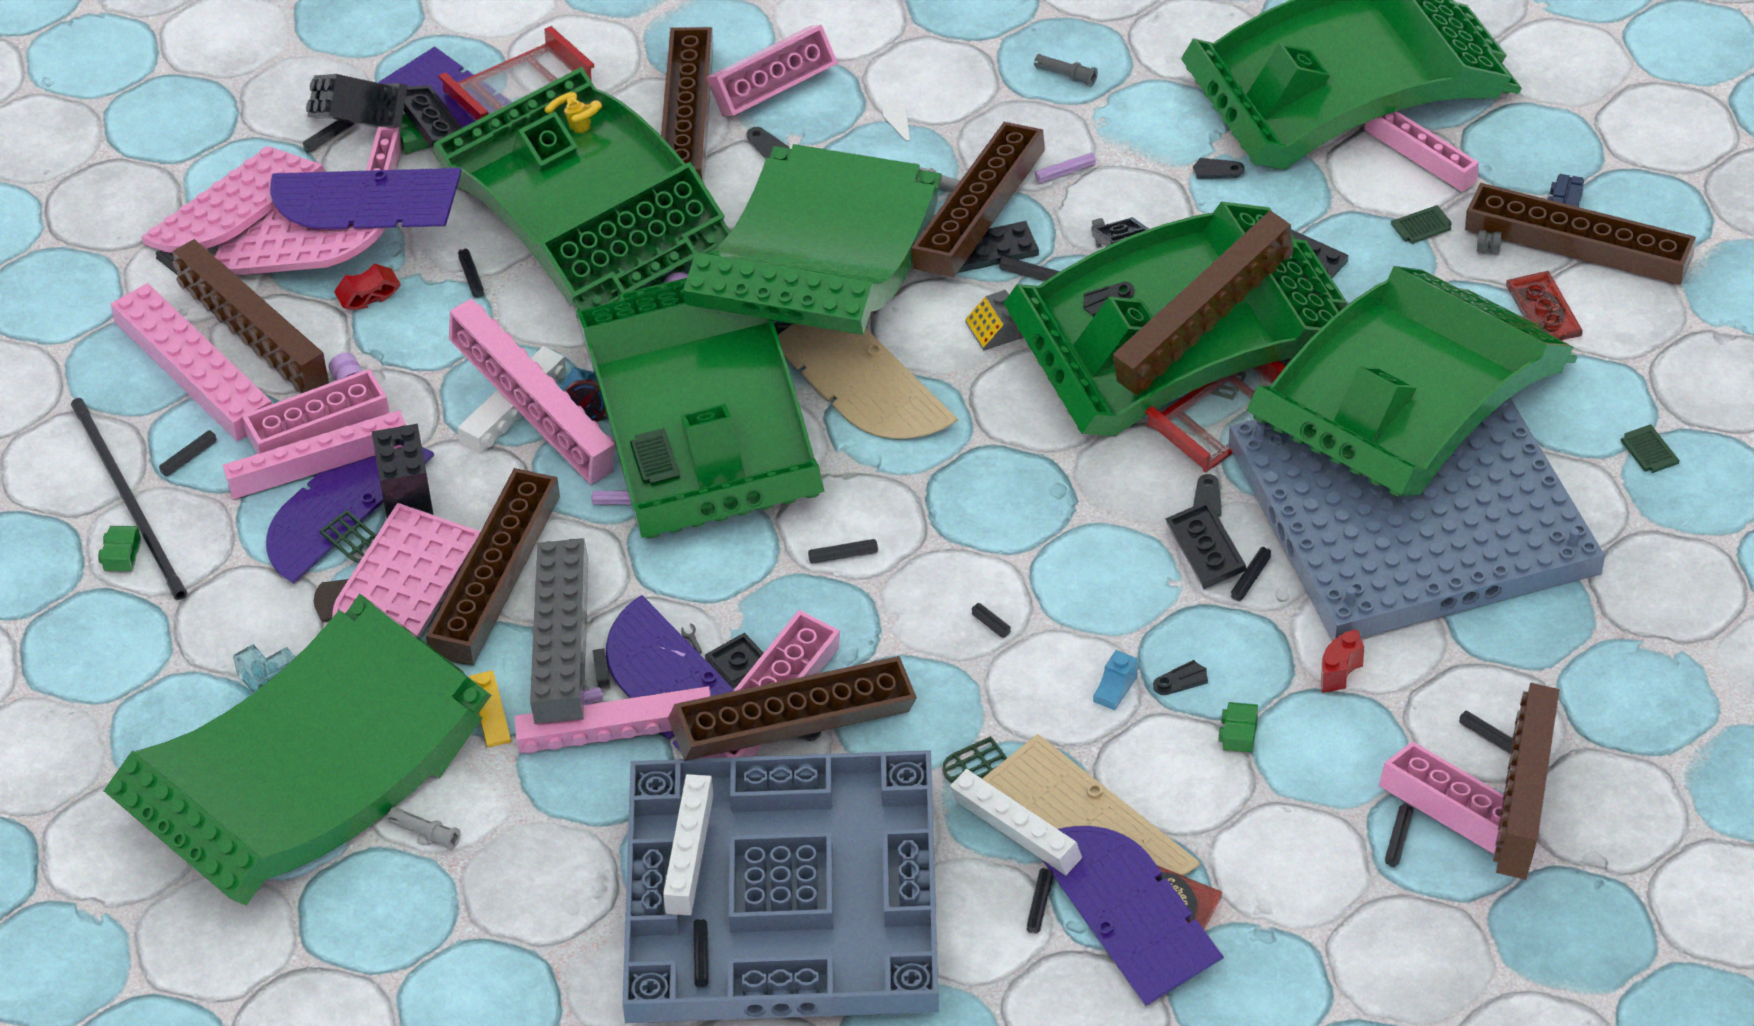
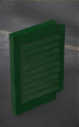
[1391,205,1452,244]
[1620,424,1680,473]
[630,428,680,485]

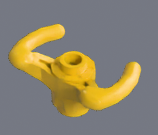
[545,92,602,133]

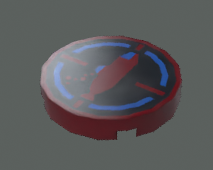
[565,379,605,422]

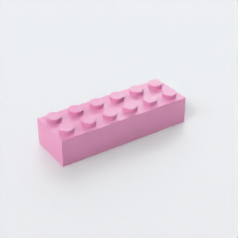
[706,24,838,116]
[242,369,390,454]
[1379,741,1504,854]

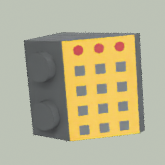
[965,290,1024,351]

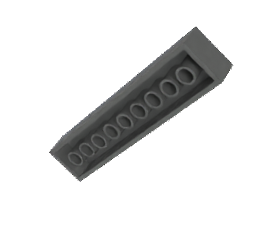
[530,538,589,724]

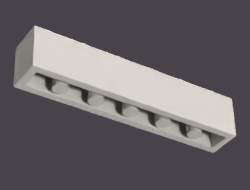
[457,346,566,454]
[950,769,1082,876]
[663,774,713,915]

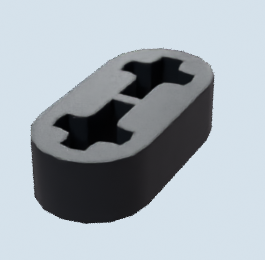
[592,648,610,689]

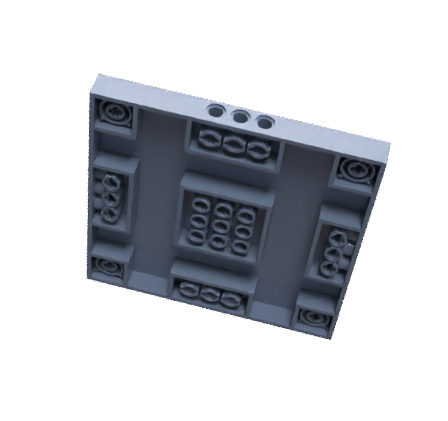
[1228,398,1605,641]
[622,750,939,1023]

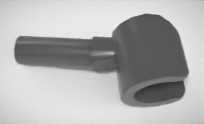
[1091,218,1105,247]
[681,623,702,654]

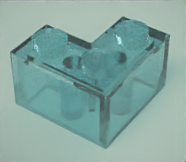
[233,644,296,693]

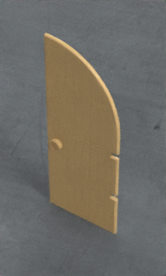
[778,323,958,439]
[982,734,1201,877]

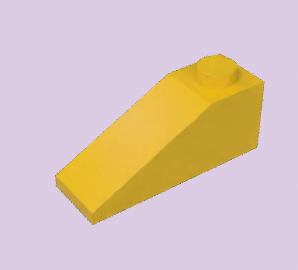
[469,670,511,748]

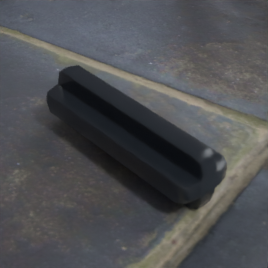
[972,603,1011,638]

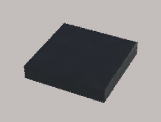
[705,632,764,688]

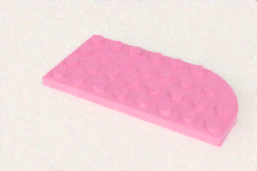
[141,146,325,253]
[215,208,386,275]
[332,503,481,638]

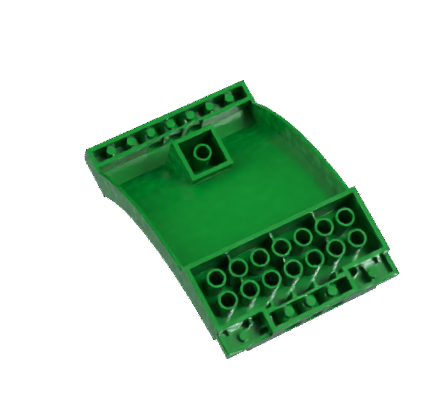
[1181,0,1522,170]
[432,67,731,311]
[683,144,942,335]
[1003,201,1348,437]
[1246,266,1578,497]
[576,278,825,539]
[103,593,492,906]

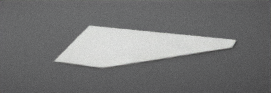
[882,101,910,141]

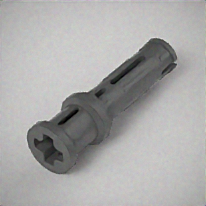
[1034,54,1098,86]

